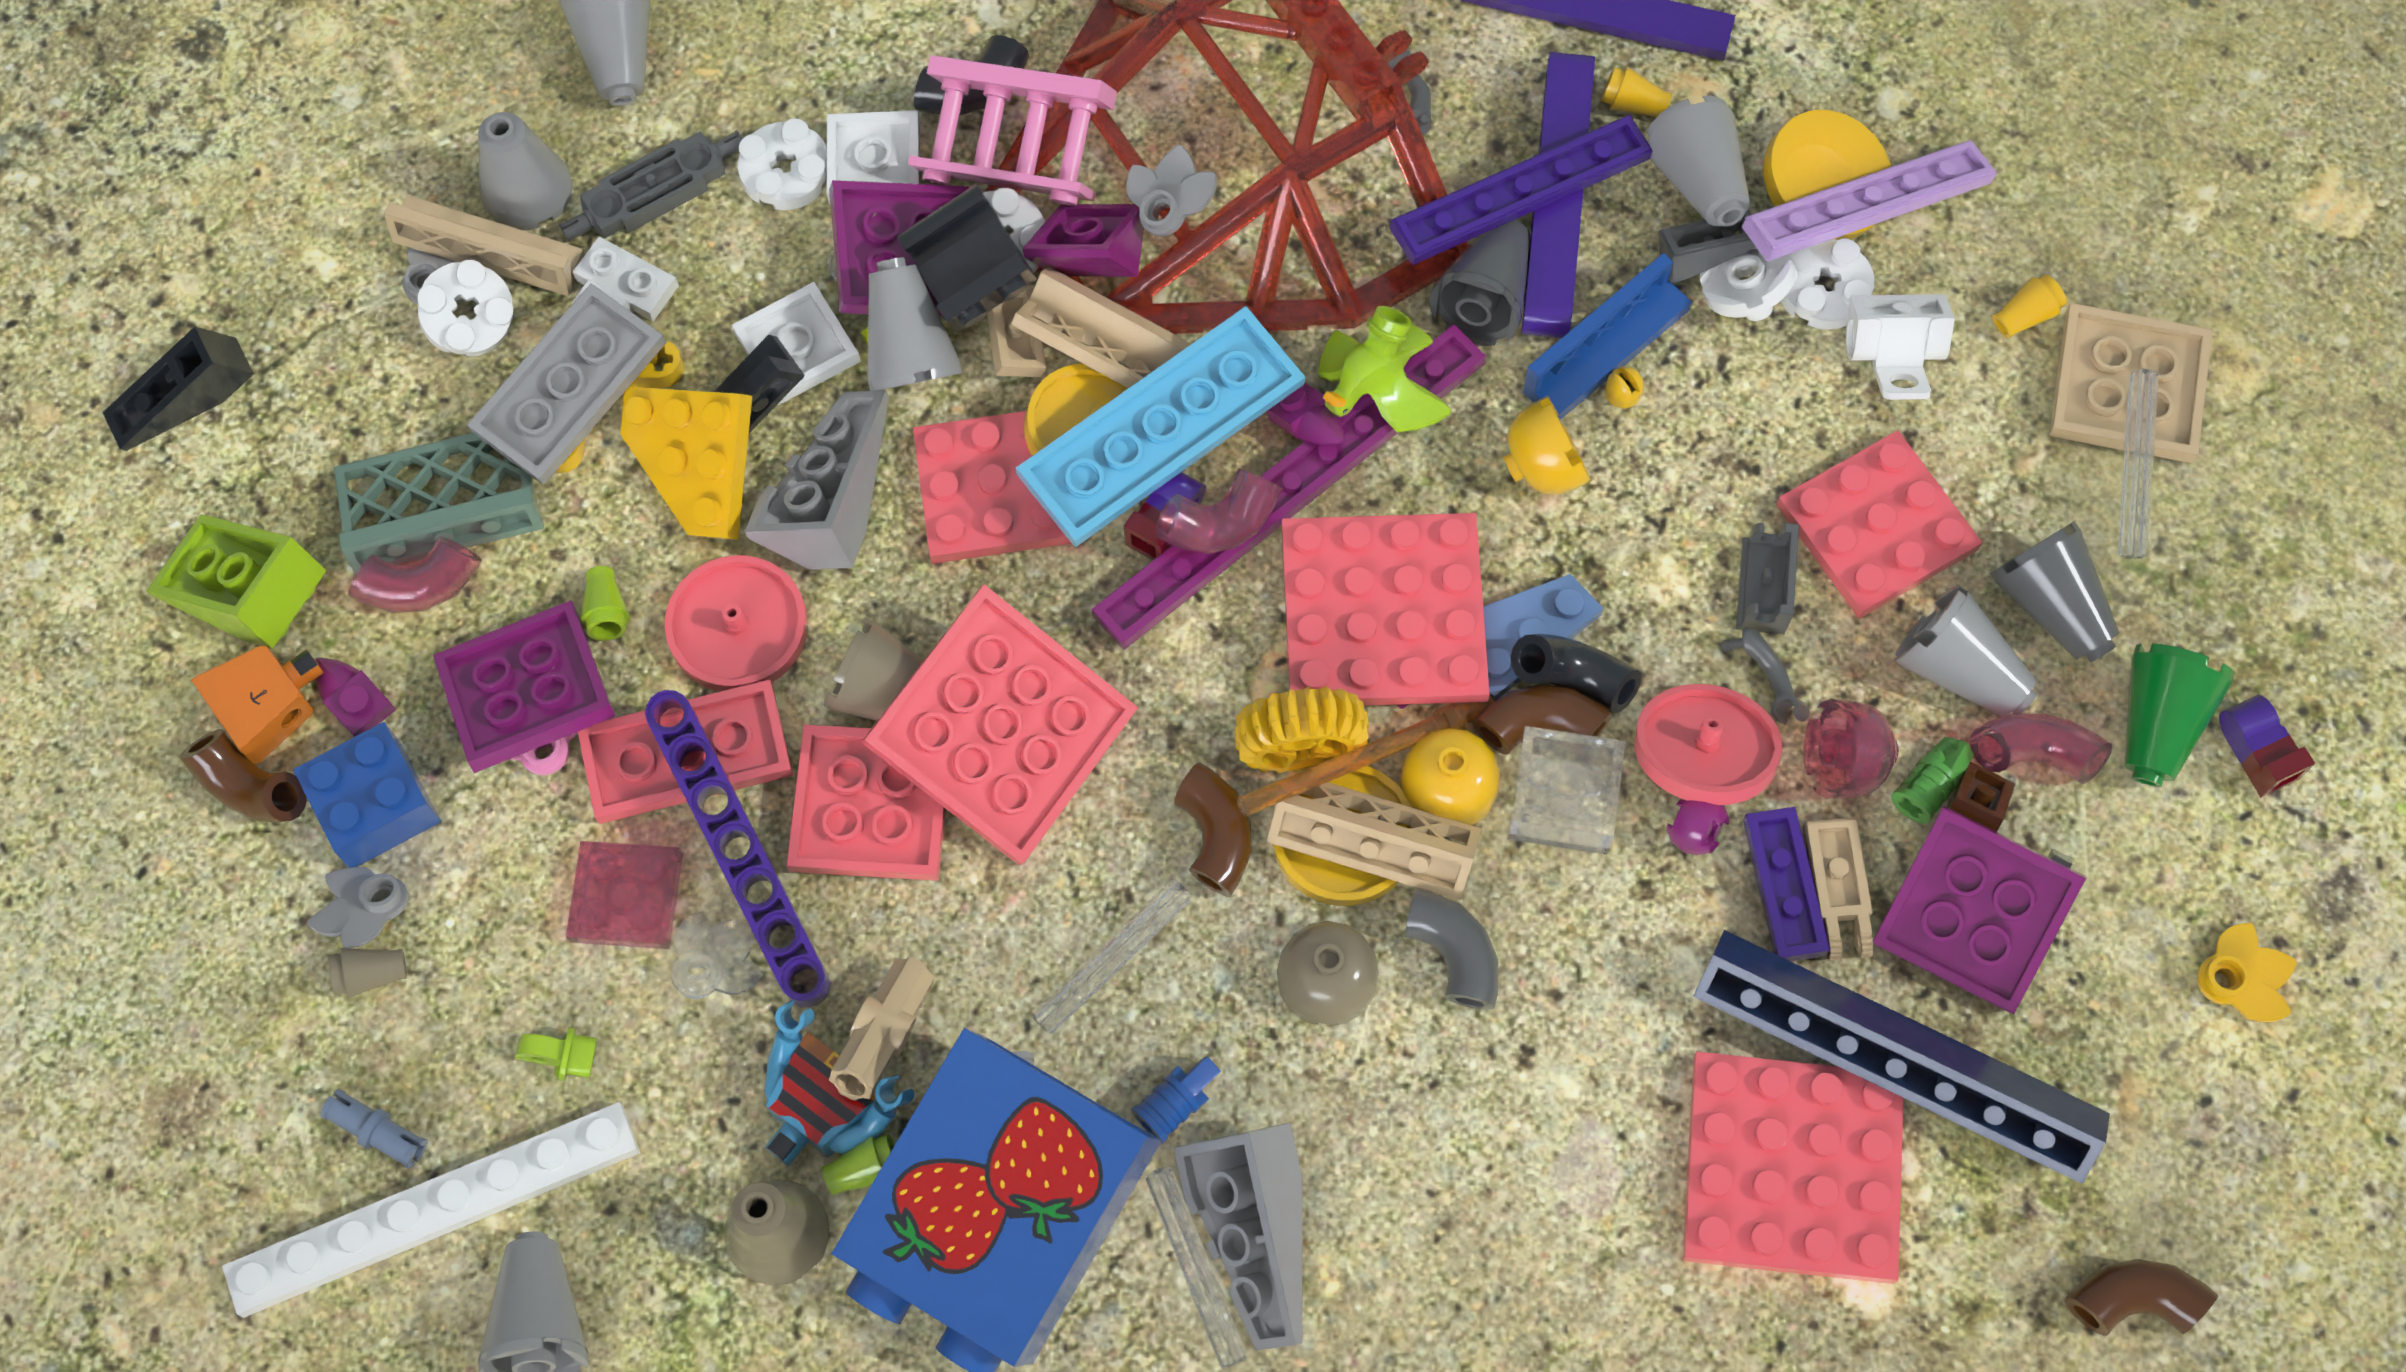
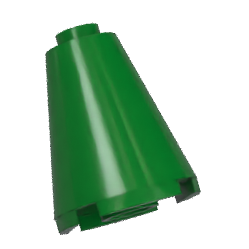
[2124,643,2235,787]

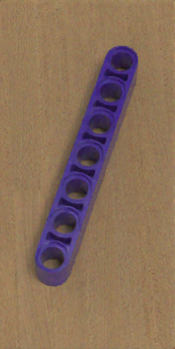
[1521,52,1595,338]
[645,690,830,1008]

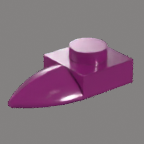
[1266,382,1345,445]
[315,658,396,737]

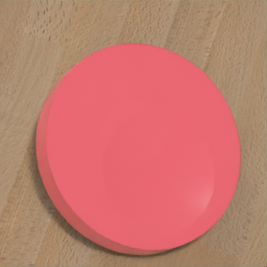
[664,555,808,692]
[1634,684,1782,805]

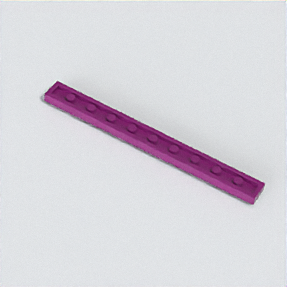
[1092,324,1486,650]

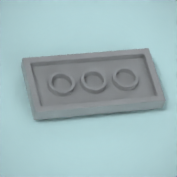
[467,283,667,486]

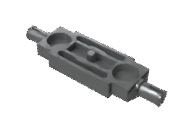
[559,130,743,242]

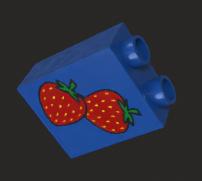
[831,1028,1161,1372]

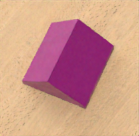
[1022,204,1144,277]

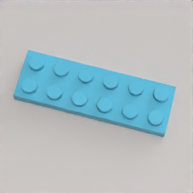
[1016,306,1306,548]

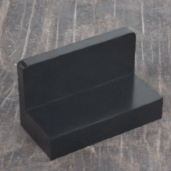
[714,335,805,433]

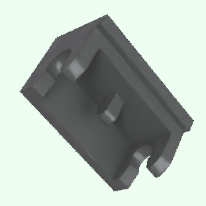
[1736,523,1799,635]

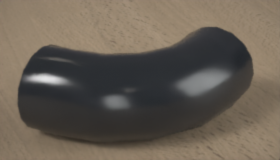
[914,35,1029,115]
[1510,634,1642,713]

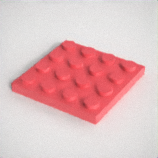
[1281,513,1490,706]
[861,584,1138,865]
[1682,1051,1904,1284]

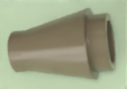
[328,948,407,998]

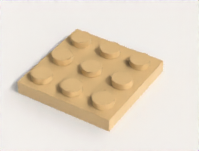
[2049,303,2213,464]

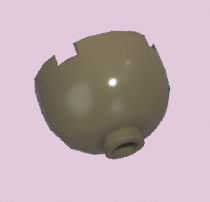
[1277,921,1379,1025]

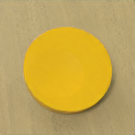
[1763,110,1891,240]
[1024,363,1128,456]
[1272,762,1413,906]

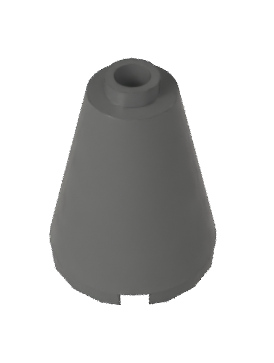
[1429,219,1531,346]
[1990,521,2119,663]

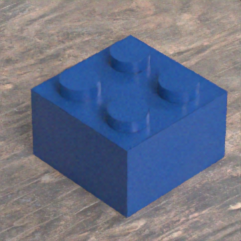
[293,722,442,868]

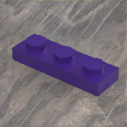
[1743,807,1830,961]

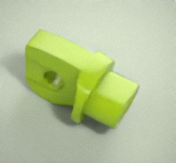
[514,1027,597,1081]

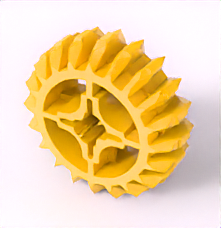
[1234,686,1369,774]

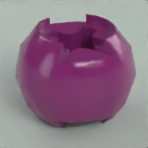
[1667,799,1729,856]

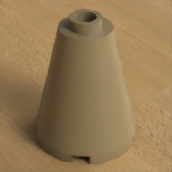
[823,618,924,721]
[724,1180,830,1286]

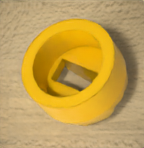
[1605,366,1644,408]

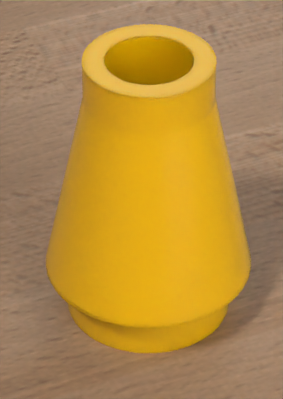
[1600,66,1672,118]
[1992,274,2067,339]

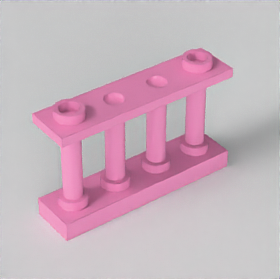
[908,55,1117,206]

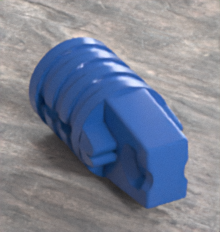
[1131,1056,1221,1144]

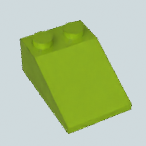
[146,514,327,649]

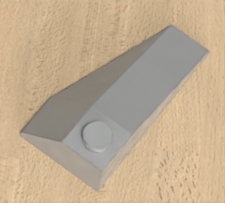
[1174,1123,1303,1351]

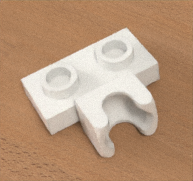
[572,237,679,322]

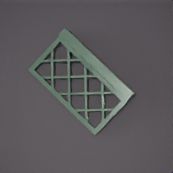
[334,433,544,576]

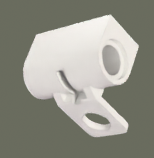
[1846,294,1955,400]

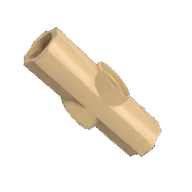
[829,957,935,1101]

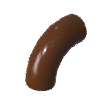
[1472,684,1612,755]
[180,729,307,823]
[1174,762,1252,897]
[2064,1259,2218,1336]

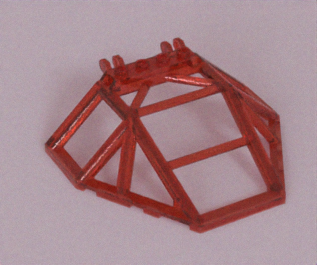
[985,0,1468,334]

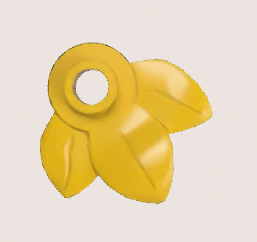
[2197,923,2297,1022]

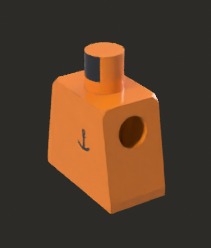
[191,646,324,765]

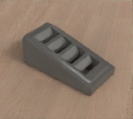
[1659,210,1756,283]

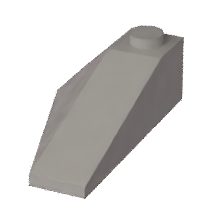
[744,390,889,570]

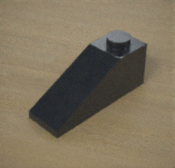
[102,326,254,451]

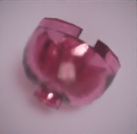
[1803,698,1899,799]

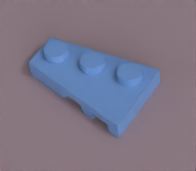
[1483,574,1603,703]

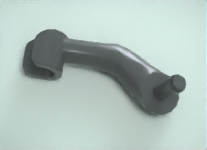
[1379,45,1432,137]
[1721,627,1810,725]

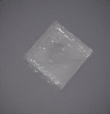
[1507,726,1625,855]

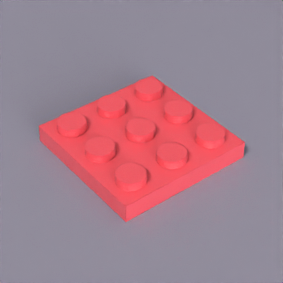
[913,411,1072,564]
[1776,430,1982,619]
[786,724,946,881]

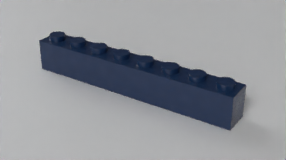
[1693,930,2110,1184]

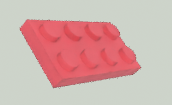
[578,679,794,824]

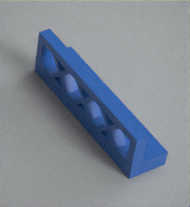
[1523,253,1692,421]

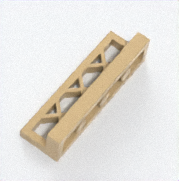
[384,195,585,297]
[1011,266,1191,388]
[1266,771,1482,901]

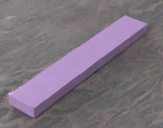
[1742,140,1997,262]

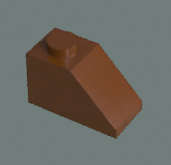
[1947,762,2015,832]

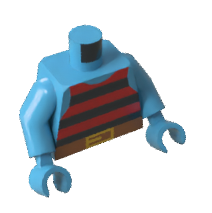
[764,1000,915,1166]

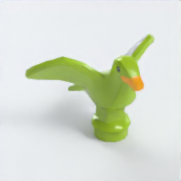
[1318,306,1451,433]

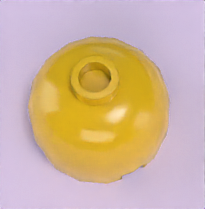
[1503,395,1592,495]
[1400,727,1500,826]

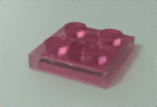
[566,841,683,949]

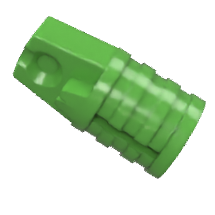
[1891,737,1974,824]

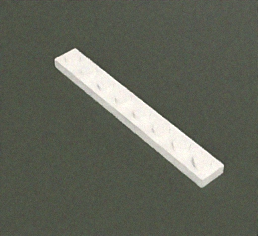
[222,1102,640,1318]

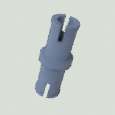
[321,1088,428,1169]

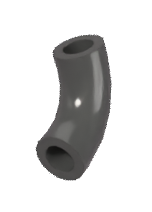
[1405,888,1498,1010]

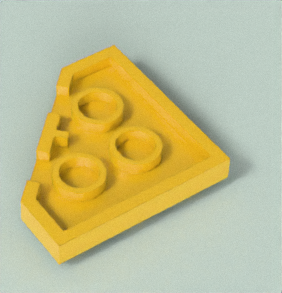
[620,387,752,540]

